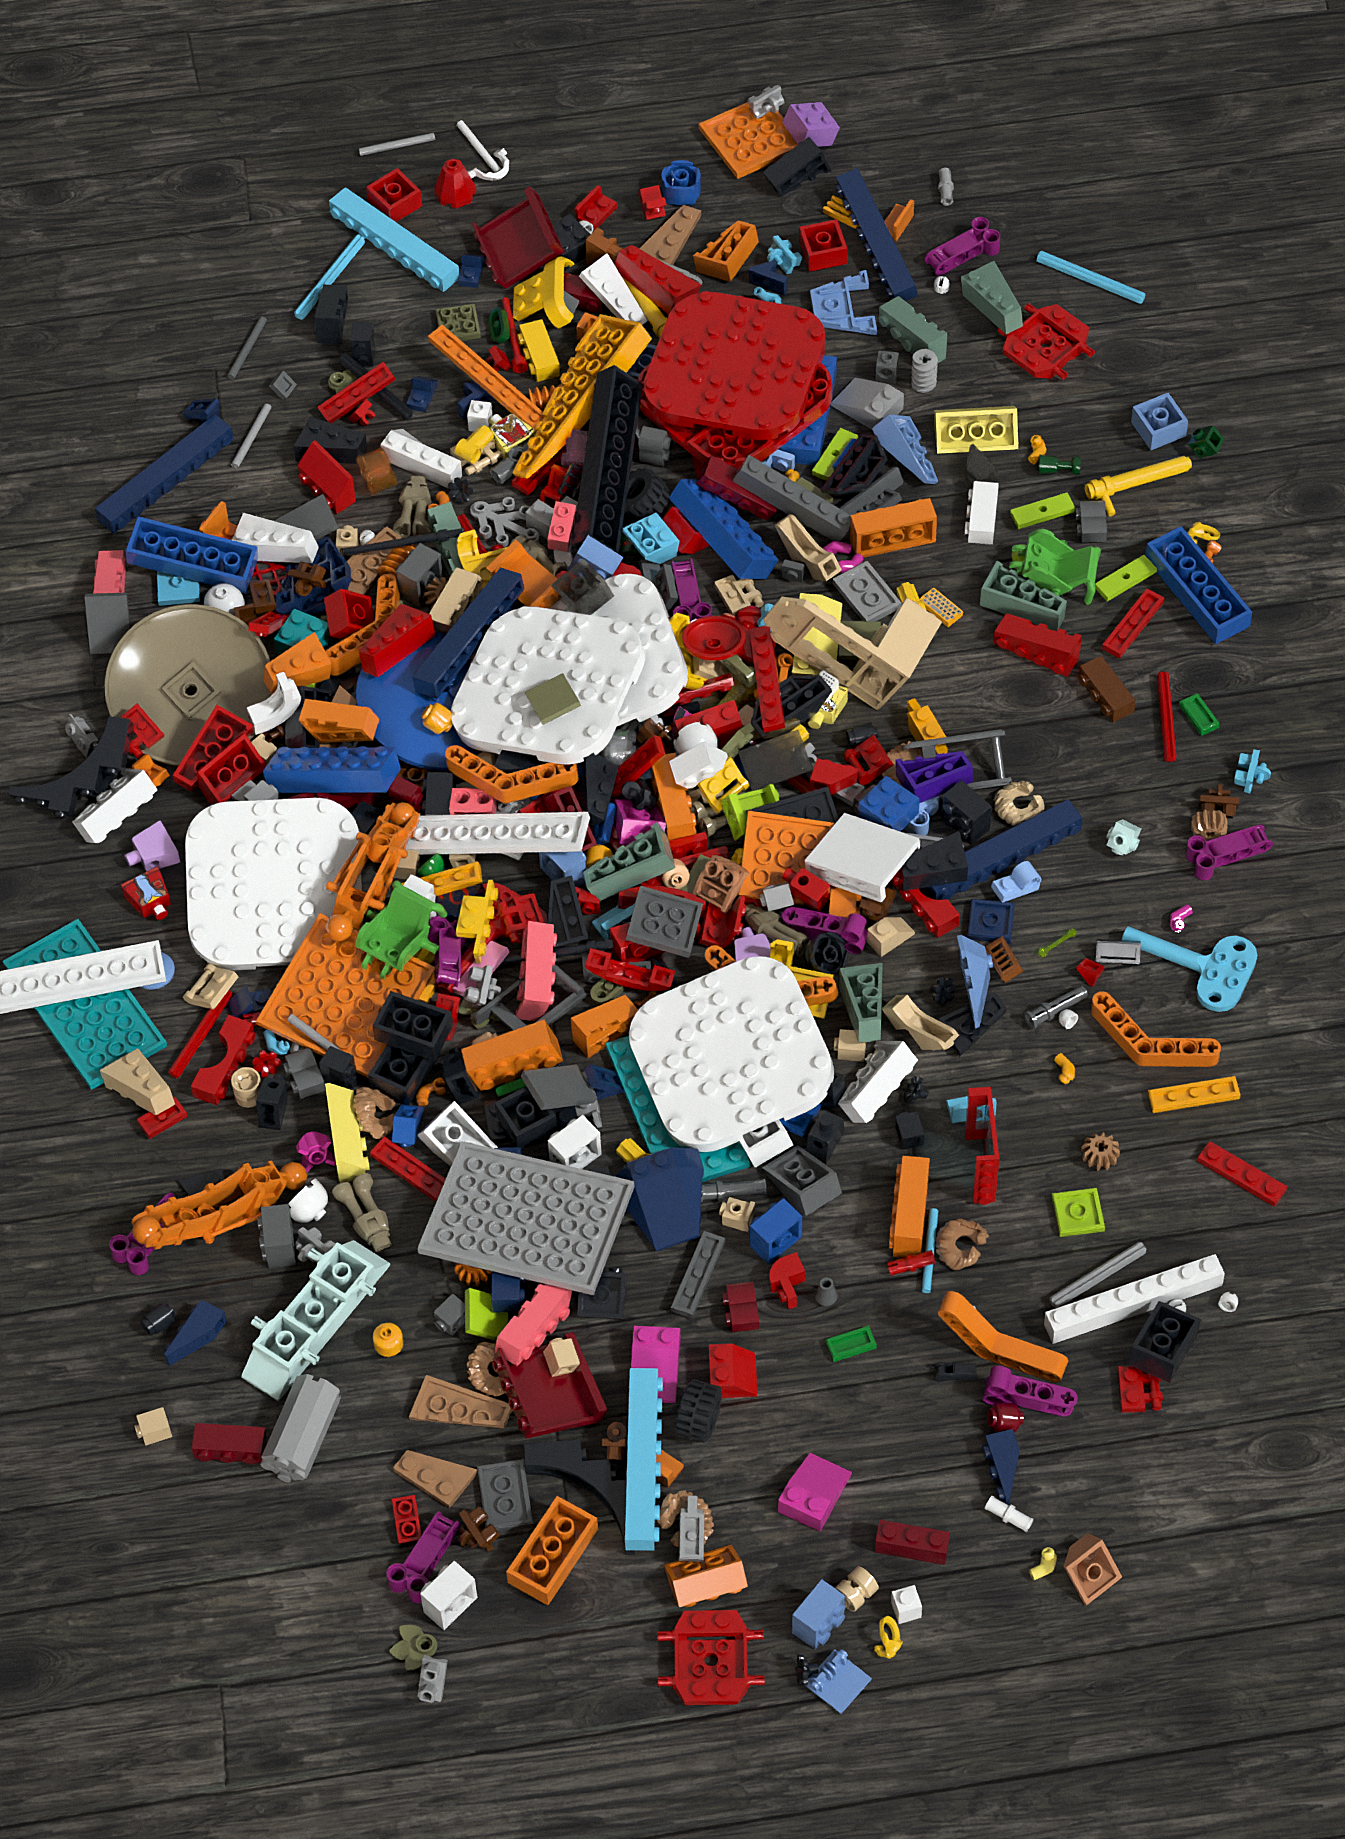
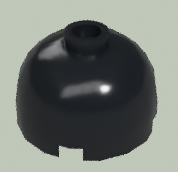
[804,932,849,975]

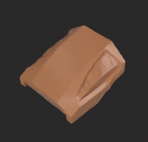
[692,855,749,912]

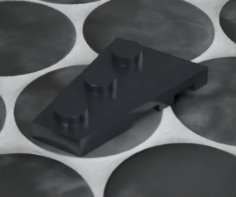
[938,992,1006,1057]

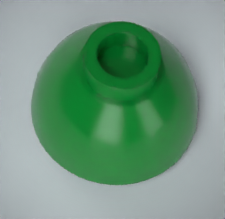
[417,853,444,877]

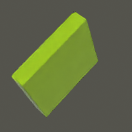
[1052,1188,1105,1237]
[465,1288,508,1341]

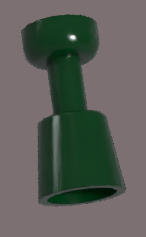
[1038,454,1081,475]

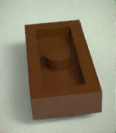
[249,579,276,614]

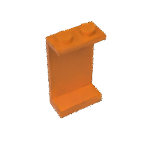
[486,540,569,609]

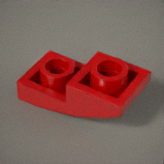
[575,887,600,915]
[392,1495,422,1544]

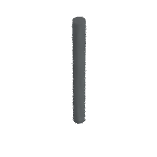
[227,316,267,380]

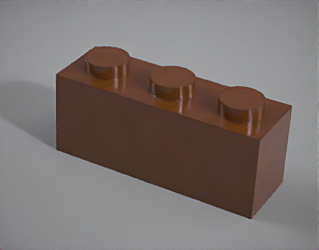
[1078,656,1136,723]

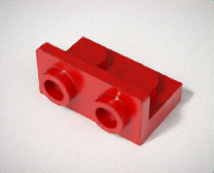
[574,185,618,231]

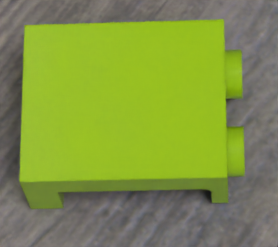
[720,784,779,841]

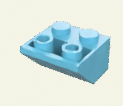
[622,513,679,564]

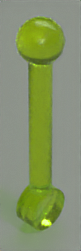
[1039,929,1077,957]

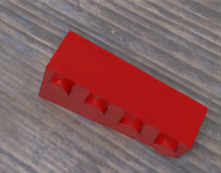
[615,245,701,315]
[358,603,435,677]
[994,613,1082,677]
[173,705,254,792]
[610,923,701,963]

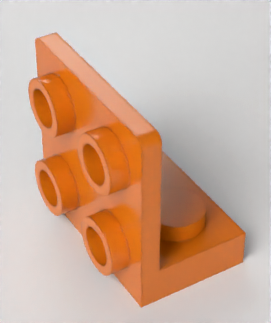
[199,501,238,540]

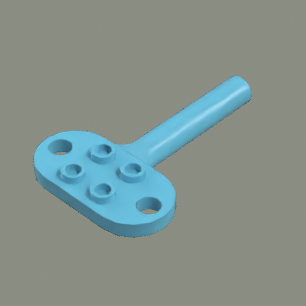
[1122,926,1257,1012]

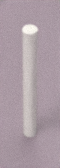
[457,120,501,173]

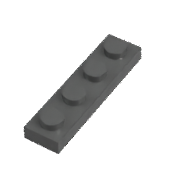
[671,1231,725,1319]

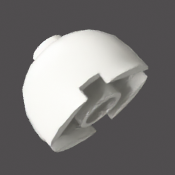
[204,583,245,616]
[674,722,718,755]
[288,1178,328,1223]

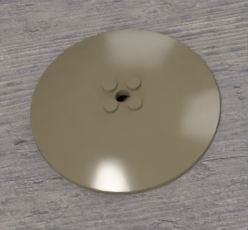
[105,604,271,766]

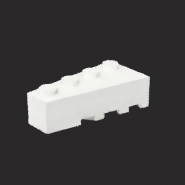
[232,513,319,563]

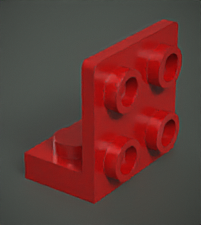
[699,895,746,950]

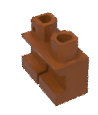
[586,227,623,266]

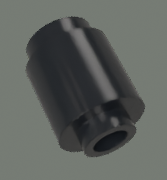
[846,722,879,747]
[140,1303,176,1336]

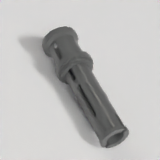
[1024,985,1088,1029]
[701,1179,766,1202]

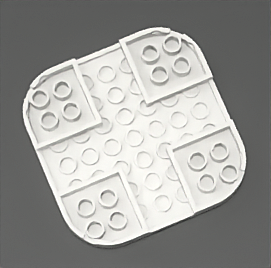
[550,574,688,726]
[451,606,645,764]
[185,798,363,970]
[629,957,834,1152]

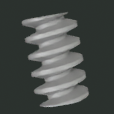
[911,349,938,393]

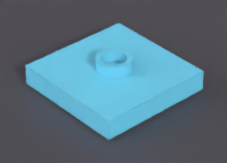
[157,571,200,606]

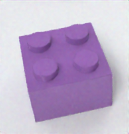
[782,102,840,147]

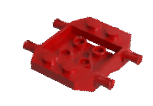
[997,303,1095,380]
[658,1610,765,1705]

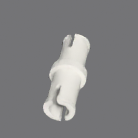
[985,1496,1033,1532]

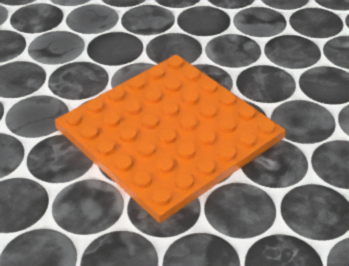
[256,913,436,1078]

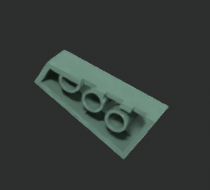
[961,261,1023,334]
[583,822,676,901]

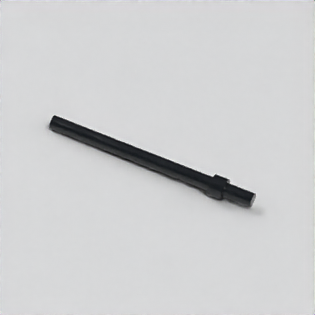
[344,528,464,556]
[499,940,615,966]

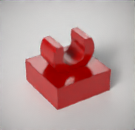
[486,345,512,372]
[348,399,376,426]

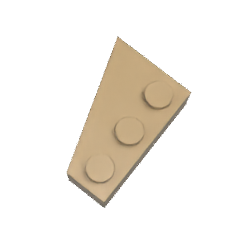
[429,567,484,633]
[100,1048,175,1115]

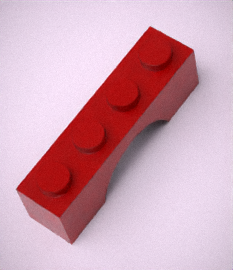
[889,870,960,938]
[191,1015,256,1106]

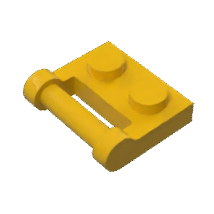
[697,756,750,813]

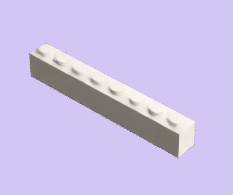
[1044,1254,1225,1344]

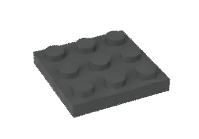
[625,886,703,958]

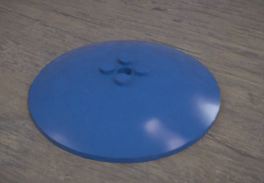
[355,632,483,771]

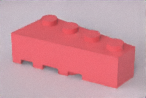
[94,550,126,593]
[515,921,557,1021]
[494,1284,572,1366]

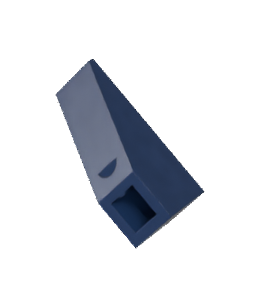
[164,1300,227,1366]
[982,1429,1020,1505]

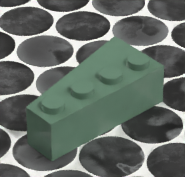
[878,296,947,364]
[427,502,463,575]
[980,561,1067,631]
[839,963,883,1043]

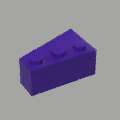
[895,751,973,803]

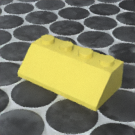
[934,406,1018,453]
[792,593,842,676]
[325,1083,370,1183]

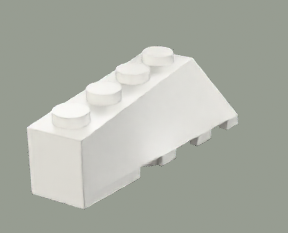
[381,429,462,488]
[73,768,157,843]
[838,1041,918,1123]

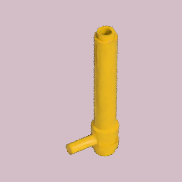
[621,276,667,339]
[1085,456,1192,516]

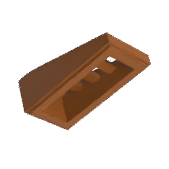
[985,936,1023,983]

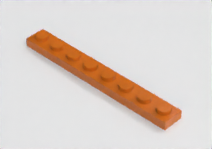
[428,325,544,432]

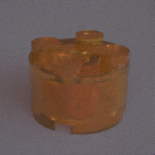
[356,447,398,496]

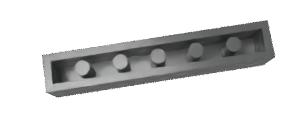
[732,455,850,541]

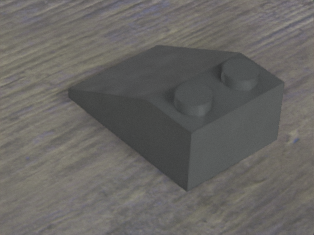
[762,1145,842,1216]

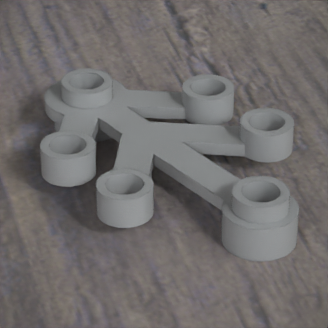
[470,497,540,547]

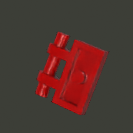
[121,703,165,758]
[498,893,544,944]
[1118,1366,1163,1413]

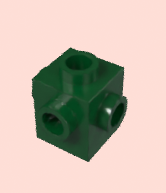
[1188,425,1225,458]

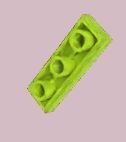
[812,428,858,481]
[1010,493,1075,529]
[1095,555,1157,602]

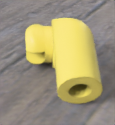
[1029,1547,1057,1580]

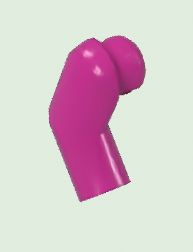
[823,541,852,554]
[838,554,864,574]
[1170,904,1193,932]

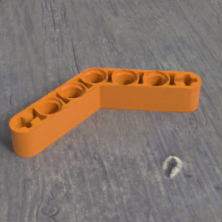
[325,574,400,676]
[445,745,578,803]
[705,945,838,1006]
[1091,992,1221,1067]
[938,1291,1068,1383]

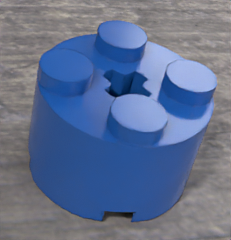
[662,160,701,205]

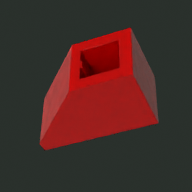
[809,758,858,795]

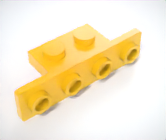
[456,880,498,964]

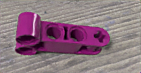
[924,217,1000,275]
[671,558,712,622]
[1185,825,1273,880]
[782,907,868,955]
[427,916,467,987]
[109,1193,174,1275]
[983,1366,1078,1417]
[386,1511,460,1604]

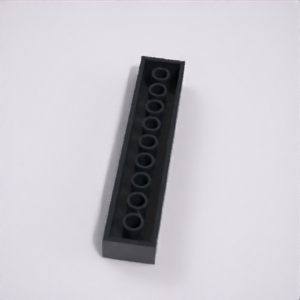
[572,365,643,554]

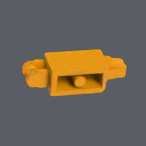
[907,698,948,754]

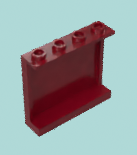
[472,186,565,289]
[492,1332,607,1439]

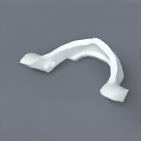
[467,148,509,181]

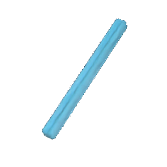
[294,234,365,320]
[1037,251,1145,304]

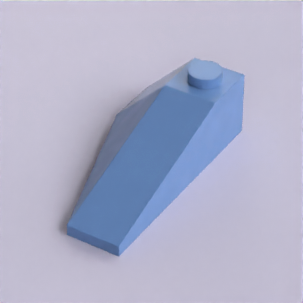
[872,414,938,484]
[957,935,993,1028]

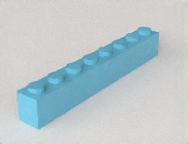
[329,187,459,292]
[625,1368,663,1550]

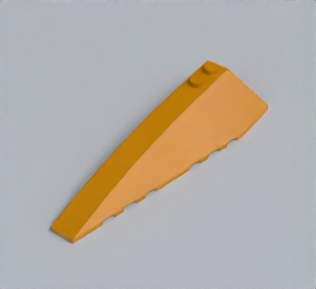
[512,314,652,479]

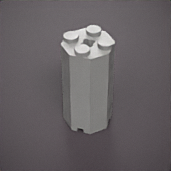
[260,1374,341,1482]

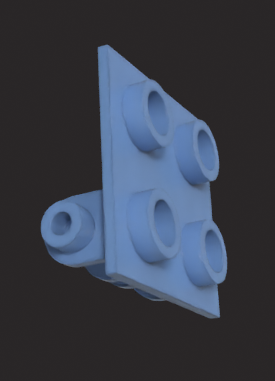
[805,1649,872,1714]

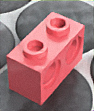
[548,501,576,552]
[449,787,498,815]

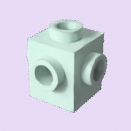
[1107,819,1141,855]

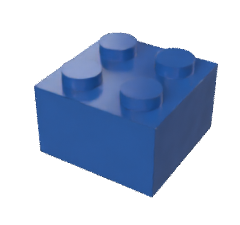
[859,776,920,832]
[750,1198,802,1265]

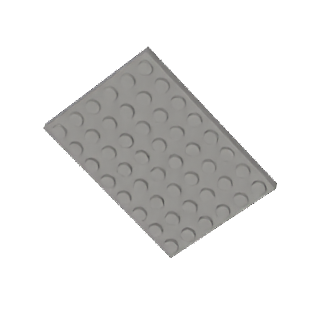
[418,1141,635,1295]

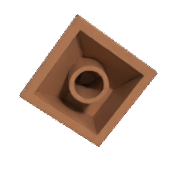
[1064,1533,1122,1605]

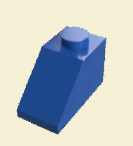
[392,1104,424,1147]

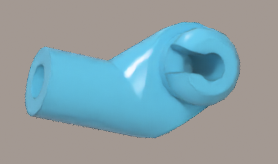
[754,287,781,304]
[264,1030,290,1055]

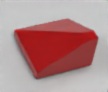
[1076,958,1105,987]

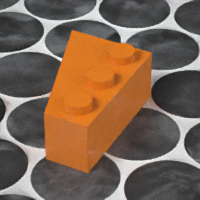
[693,220,759,282]
[263,632,332,696]
[298,699,379,743]
[829,886,862,918]
[571,995,638,1058]

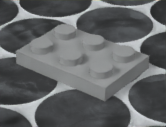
[833,561,902,622]

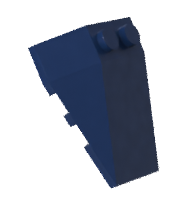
[276,536,351,616]
[615,1147,704,1252]

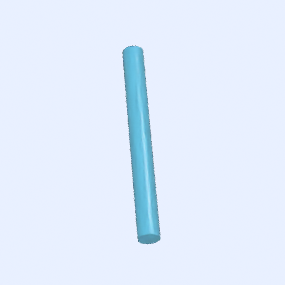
[921,1208,938,1293]

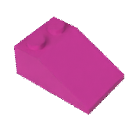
[614,798,666,847]
[631,1326,681,1403]
[778,1453,852,1532]

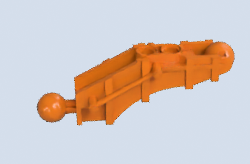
[325,802,420,942]
[131,1161,308,1250]

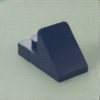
[458,253,485,288]
[749,260,788,295]
[406,376,439,413]
[458,383,495,420]
[182,398,219,424]
[228,985,272,1019]
[584,1064,624,1100]

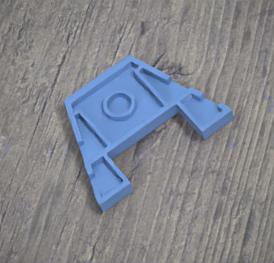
[810,270,877,335]

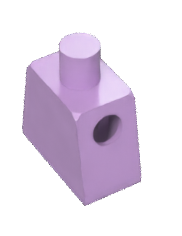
[125,821,180,871]
[734,927,770,961]

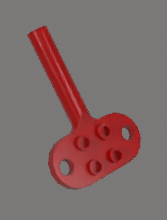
[437,883,548,995]

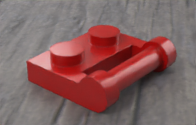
[843,735,894,785]

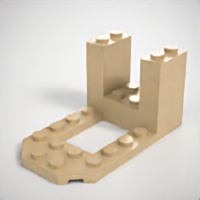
[763,597,942,711]

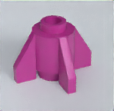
[296,1132,336,1173]

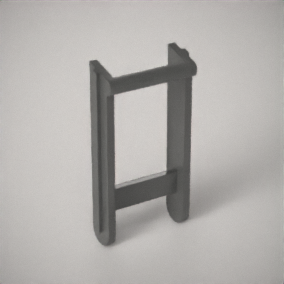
[902,729,1012,794]
[473,964,587,1031]

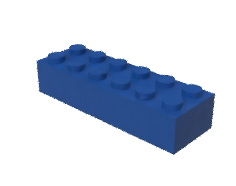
[779,355,837,466]
[669,479,779,579]
[126,516,258,594]
[1145,526,1252,644]
[263,746,401,793]

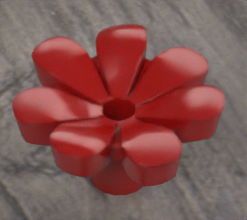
[252,1050,281,1078]

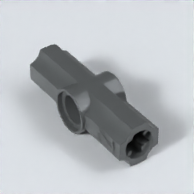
[489,440,529,484]

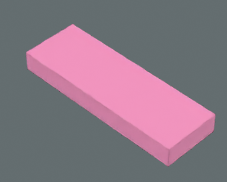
[453,941,509,997]

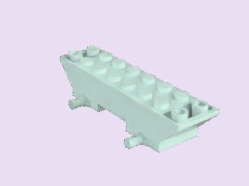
[242,1240,390,1402]

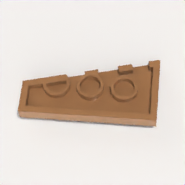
[639,205,701,265]
[347,526,402,595]
[409,1375,512,1428]

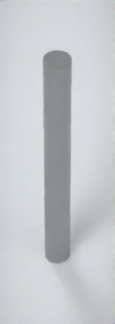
[359,133,435,156]
[231,404,271,469]

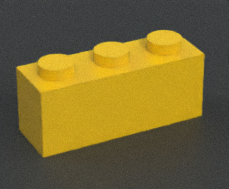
[517,319,560,382]

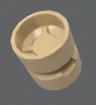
[231,1067,261,1108]
[835,1566,879,1612]

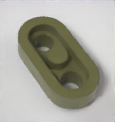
[722,655,756,687]
[590,978,626,1006]

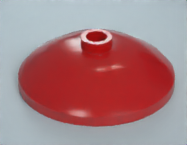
[682,616,746,661]

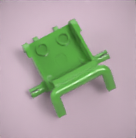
[1009,529,1101,605]
[355,881,447,980]

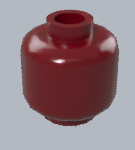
[987,1403,1024,1433]

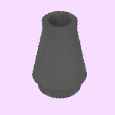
[815,1277,838,1306]

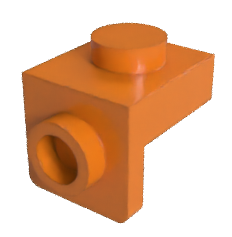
[132,754,169,787]

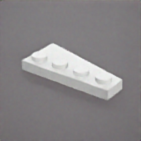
[579,254,648,326]

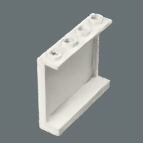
[804,813,920,902]

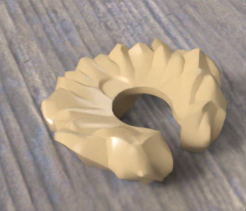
[993,781,1044,826]

